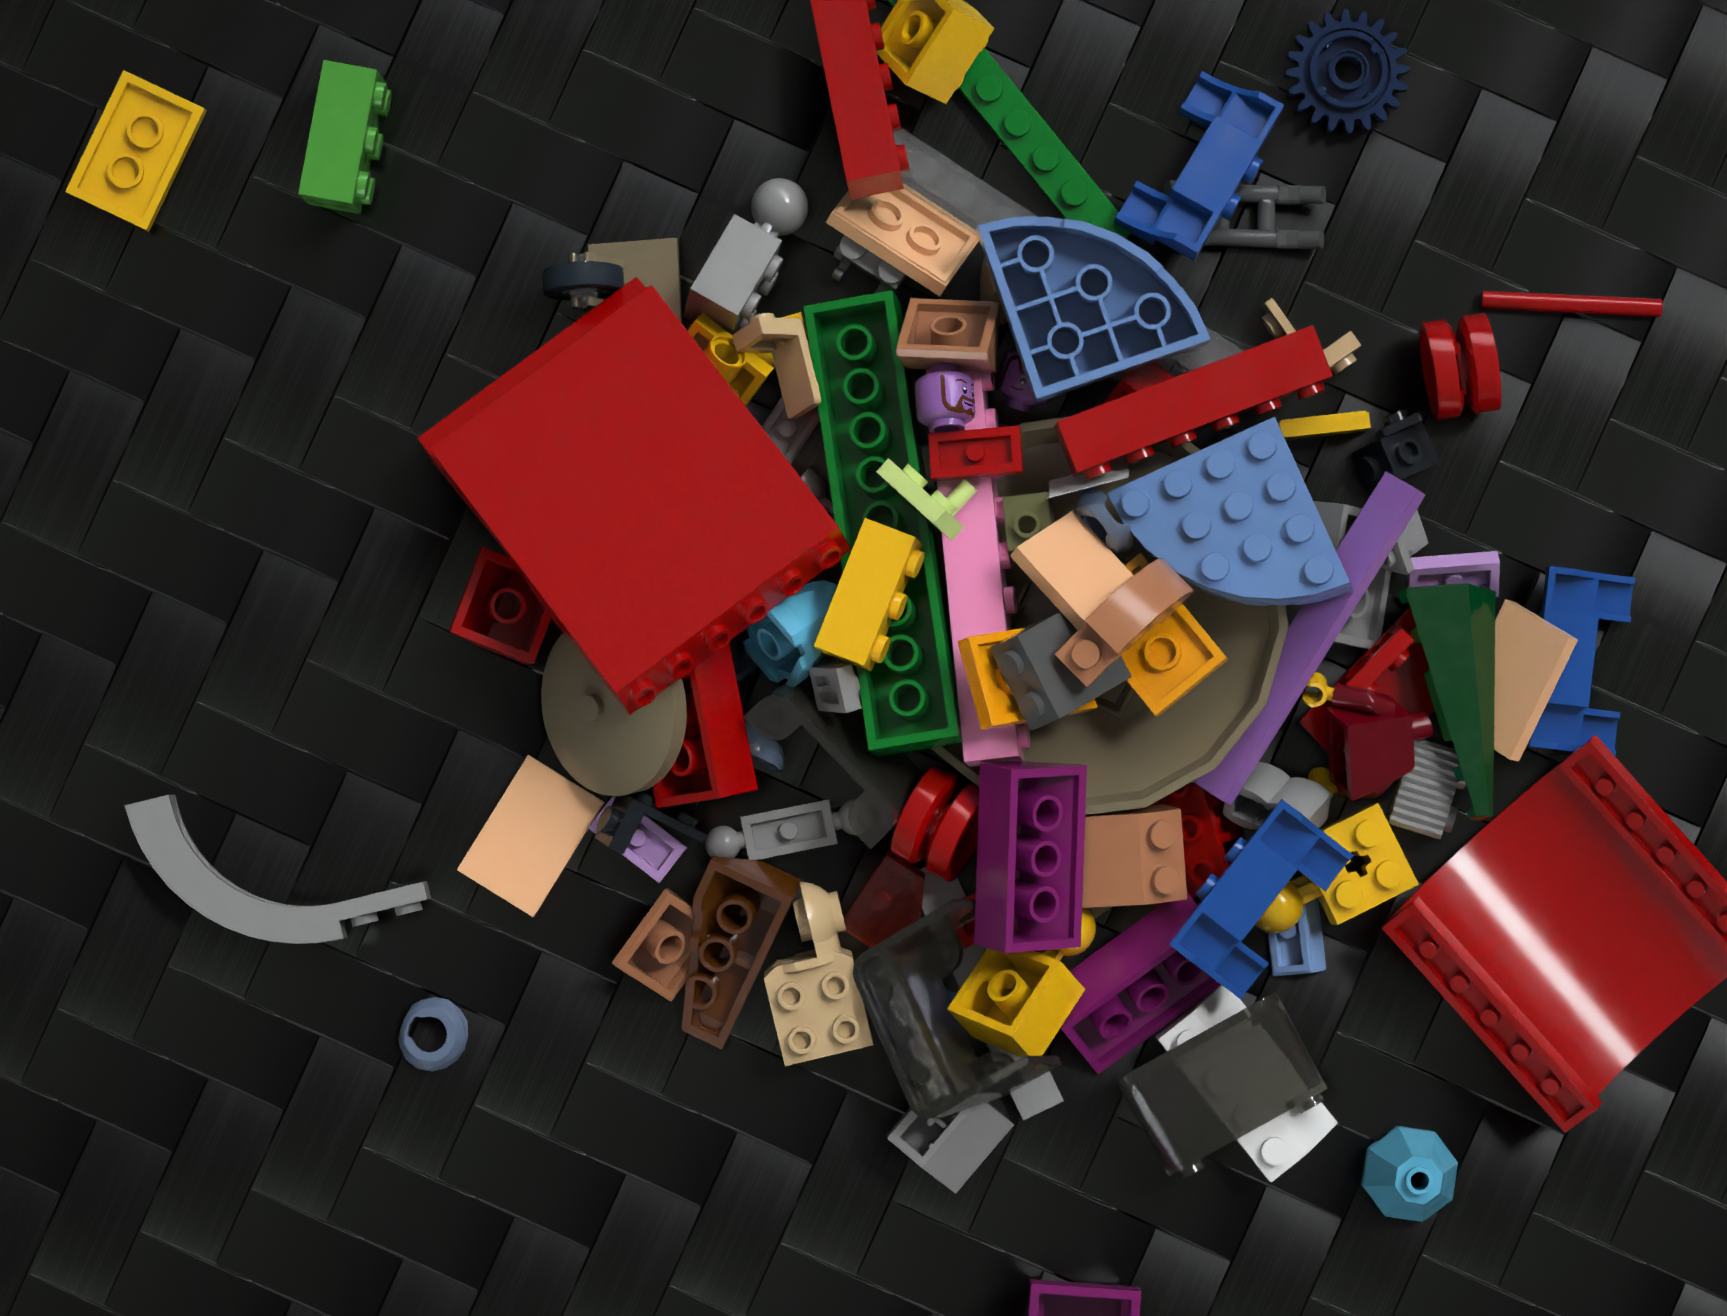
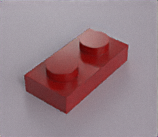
[928,425,1024,481]

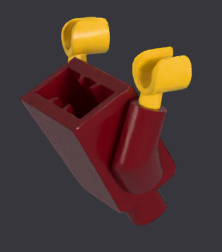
[1302,672,1433,801]

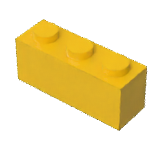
[814,518,924,671]

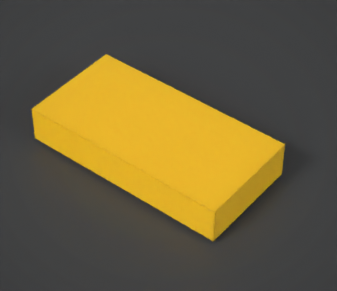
[1278,411,1371,440]

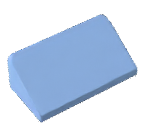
[1268,898,1326,976]

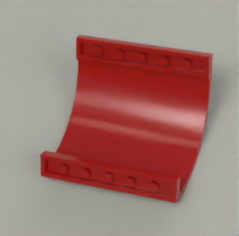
[1382,735,1727,1133]

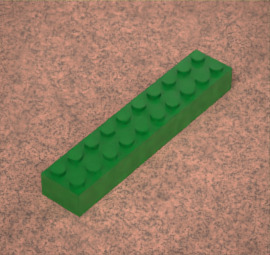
[803,290,962,757]

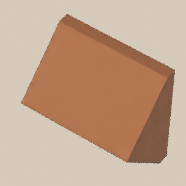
[896,298,1001,373]
[612,888,693,1002]

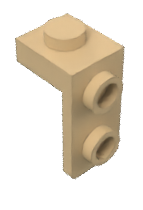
[1261,298,1361,375]
[732,313,821,419]

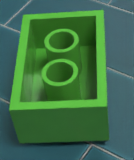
[298,60,392,215]

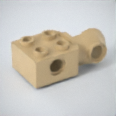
[764,882,873,1066]

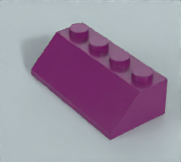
[974,761,1087,953]
[1061,892,1221,1074]

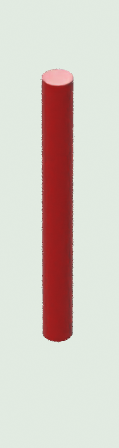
[1480,291,1663,317]

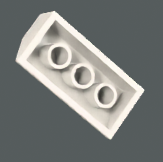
[1155,985,1338,1182]

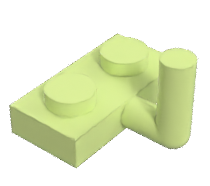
[876,458,977,541]

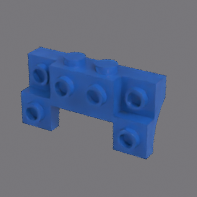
[1113,71,1284,261]
[1526,566,1636,757]
[1169,799,1354,1000]

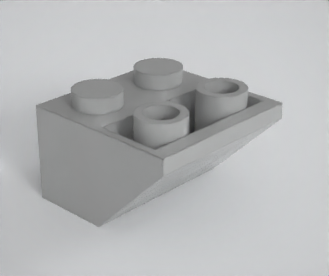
[887,1066,1014,1194]

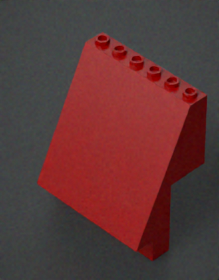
[417,277,850,715]

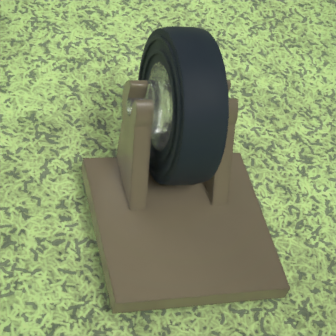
[542,238,682,323]

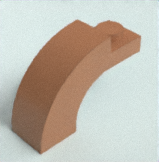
[1055,558,1194,688]

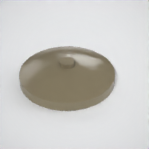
[541,633,687,796]

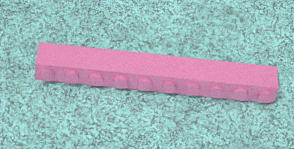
[926,370,1030,767]

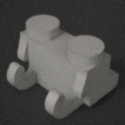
[831,235,907,293]

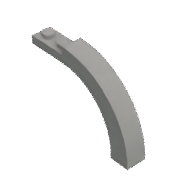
[124,795,431,944]

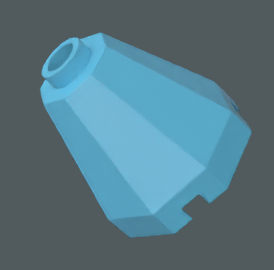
[743,580,838,687]
[1361,1126,1458,1222]

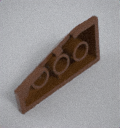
[682,856,803,1049]

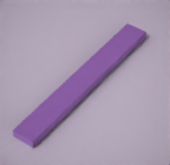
[1192,472,1426,806]

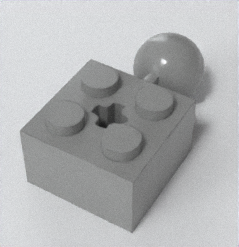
[683,178,809,335]

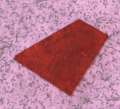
[843,850,926,972]

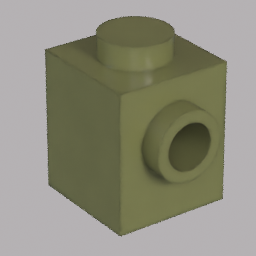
[1003,492,1055,554]

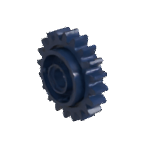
[1284,9,1410,136]

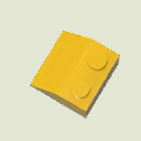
[876,0,995,104]

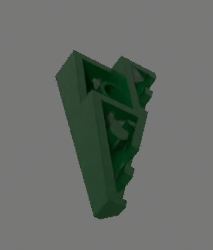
[1398,583,1496,821]

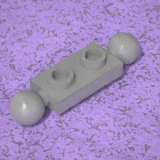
[705,799,874,860]

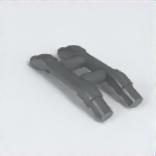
[1163,180,1326,250]

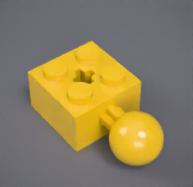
[1255,803,1419,933]
[947,908,1096,1064]

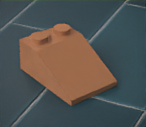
[1082,804,1187,908]

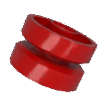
[1419,313,1502,420]
[891,765,979,882]

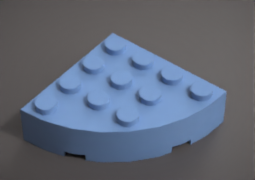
[976,216,1211,403]
[1107,417,1353,606]

